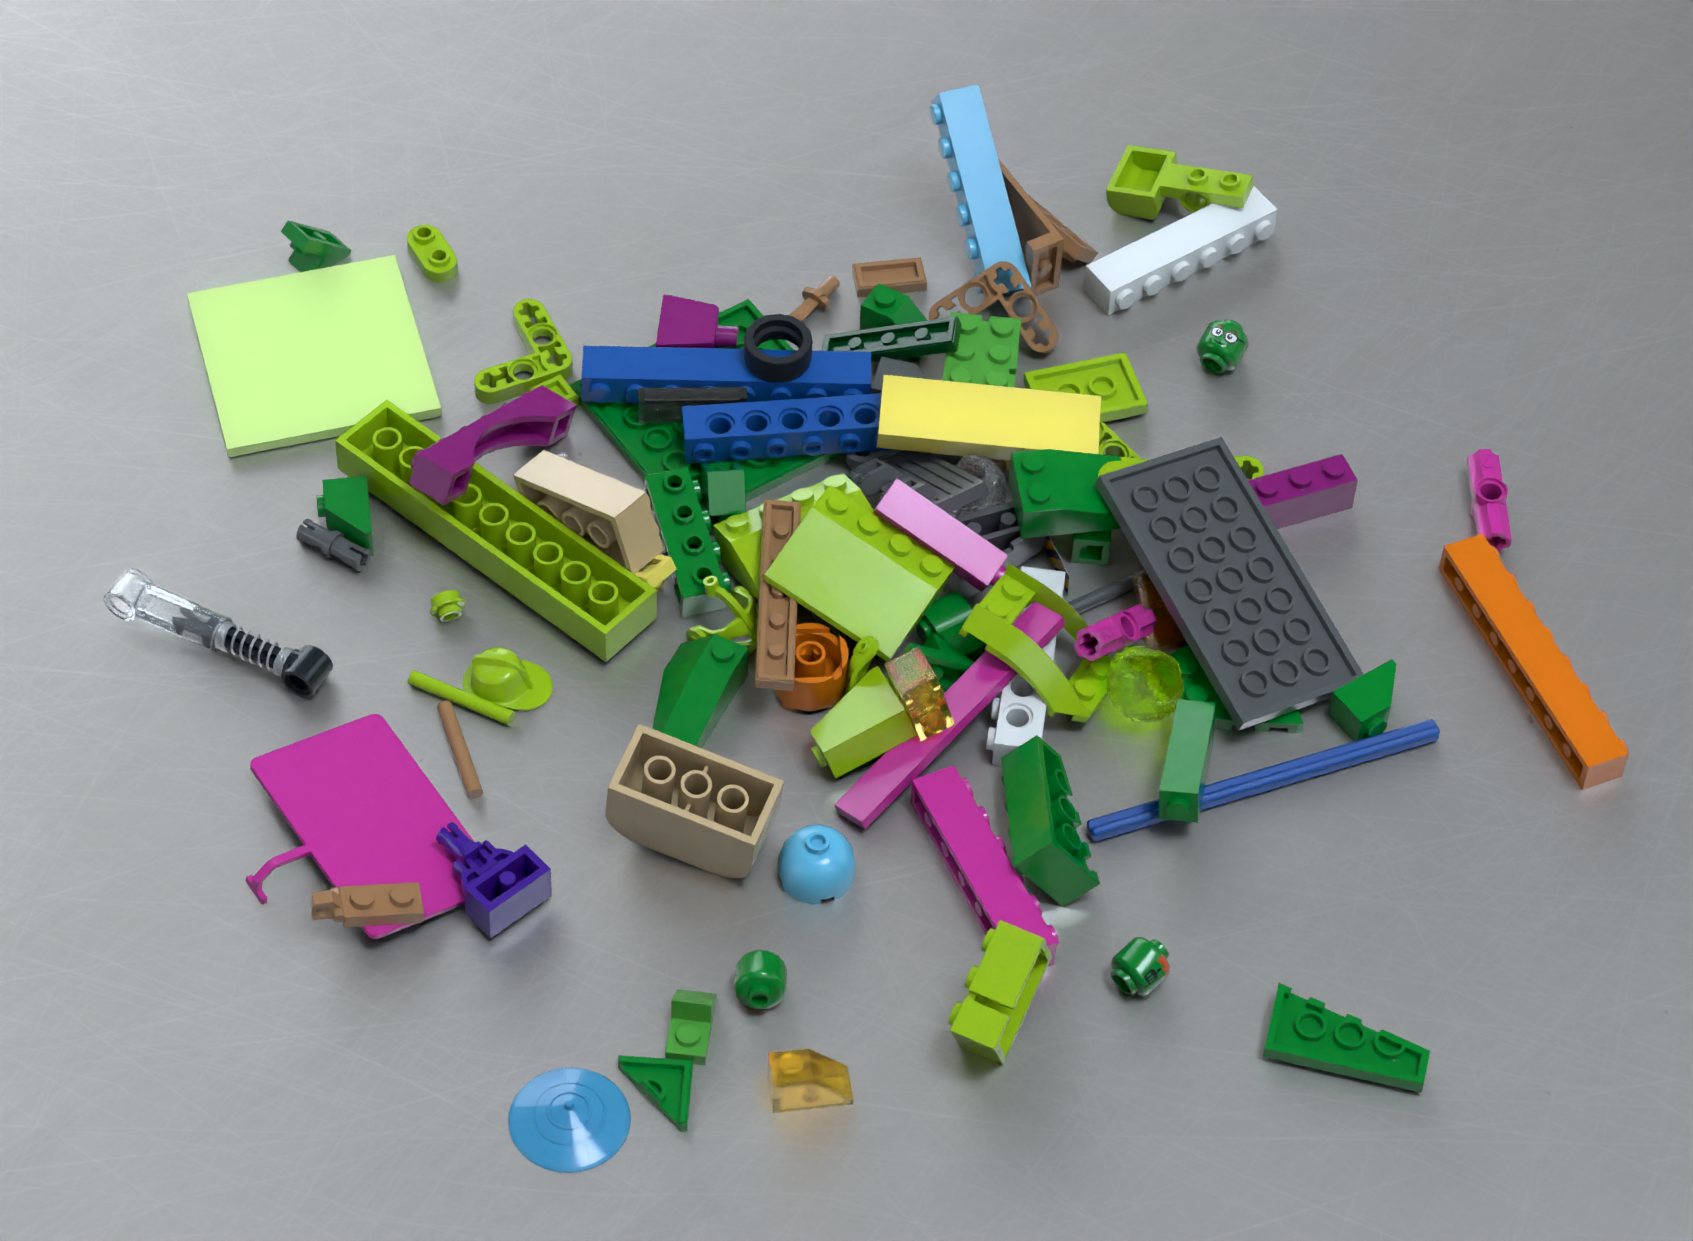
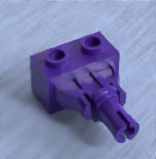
[436,822,552,939]

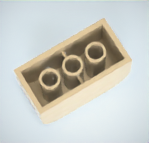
[605,724,784,878]

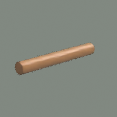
[437,701,483,799]

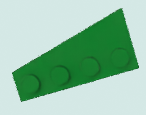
[1263,983,1430,1093]

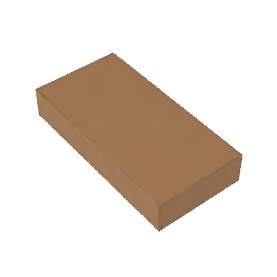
[852,257,927,298]

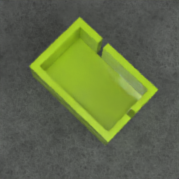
[948,920,1052,1065]

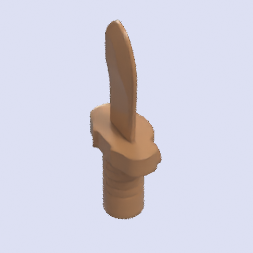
[789,276,840,321]

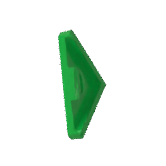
[618,1055,693,1132]

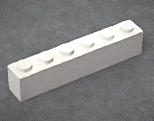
[1083,186,1278,315]

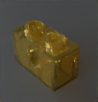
[885,647,955,741]

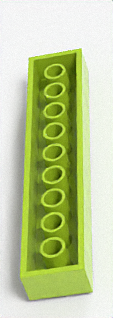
[335,399,657,662]

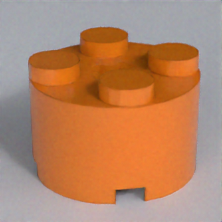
[774,623,849,711]

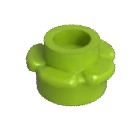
[430,590,466,622]

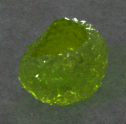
[1105,645,1184,723]

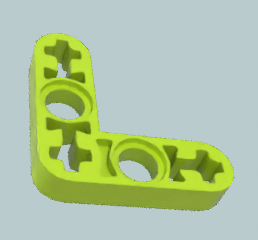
[474,299,573,404]

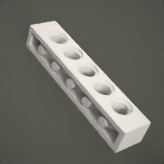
[986,566,1066,767]

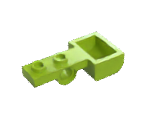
[1106,145,1254,219]

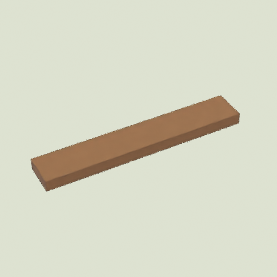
[754,499,801,691]

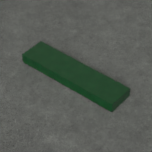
[822,316,962,363]

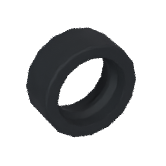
[744,314,813,383]

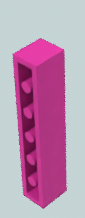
[910,765,1059,967]

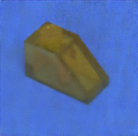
[767,1048,853,1113]

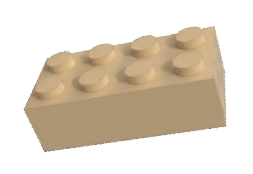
[513,450,664,574]

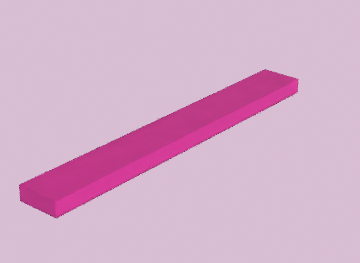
[834,601,1065,829]

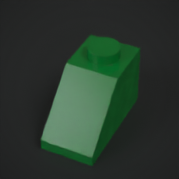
[859,283,927,361]
[701,461,746,521]
[316,476,374,556]
[1328,659,1397,742]

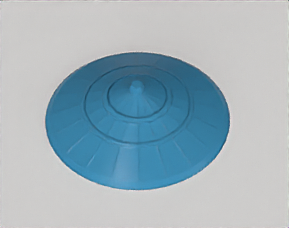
[508,1067,631,1173]

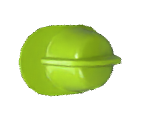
[462,647,553,711]

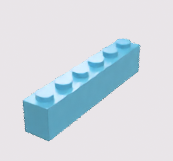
[929,84,1032,301]

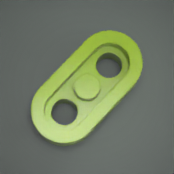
[407,225,458,282]

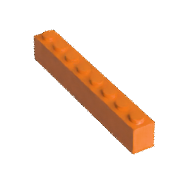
[1439,533,1629,790]

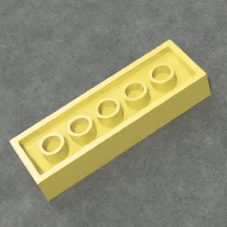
[877,375,1101,461]

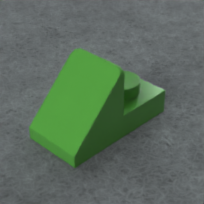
[665,989,717,1066]

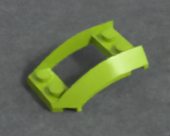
[959,563,1120,723]

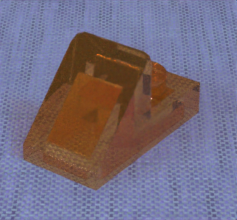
[1132,572,1184,649]

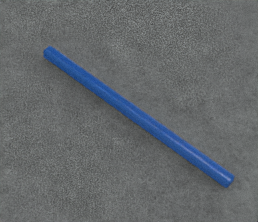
[1086,719,1440,842]

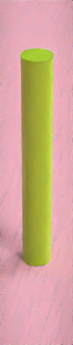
[408,670,515,726]

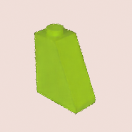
[810,666,917,778]

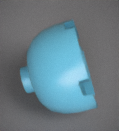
[778,824,856,904]

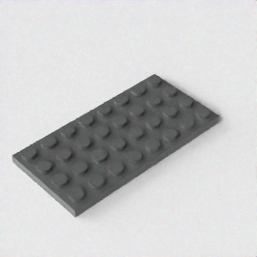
[1095,437,1364,731]

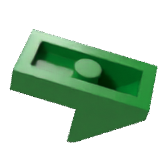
[281,220,352,272]
[891,633,975,692]

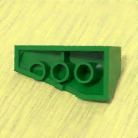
[652,634,749,748]

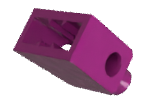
[656,294,739,348]

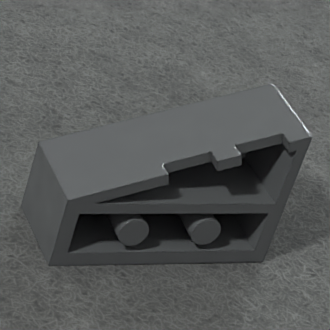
[946,501,1047,600]

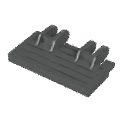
[847,450,988,513]

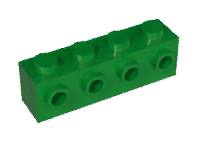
[644,467,731,618]

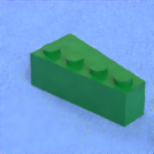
[1001,735,1100,907]

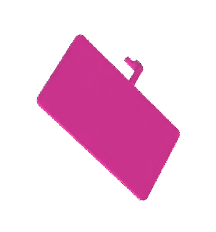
[246,714,474,939]

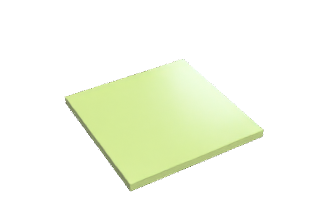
[187,255,442,458]

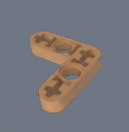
[929,261,1059,353]

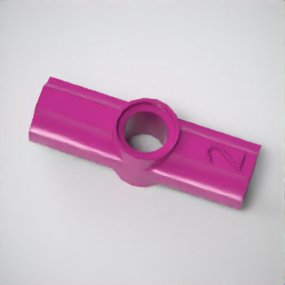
[1466,449,1512,553]
[1073,604,1157,662]

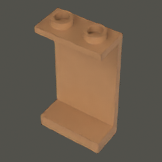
[998,159,1064,299]

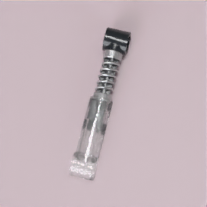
[103,568,333,698]

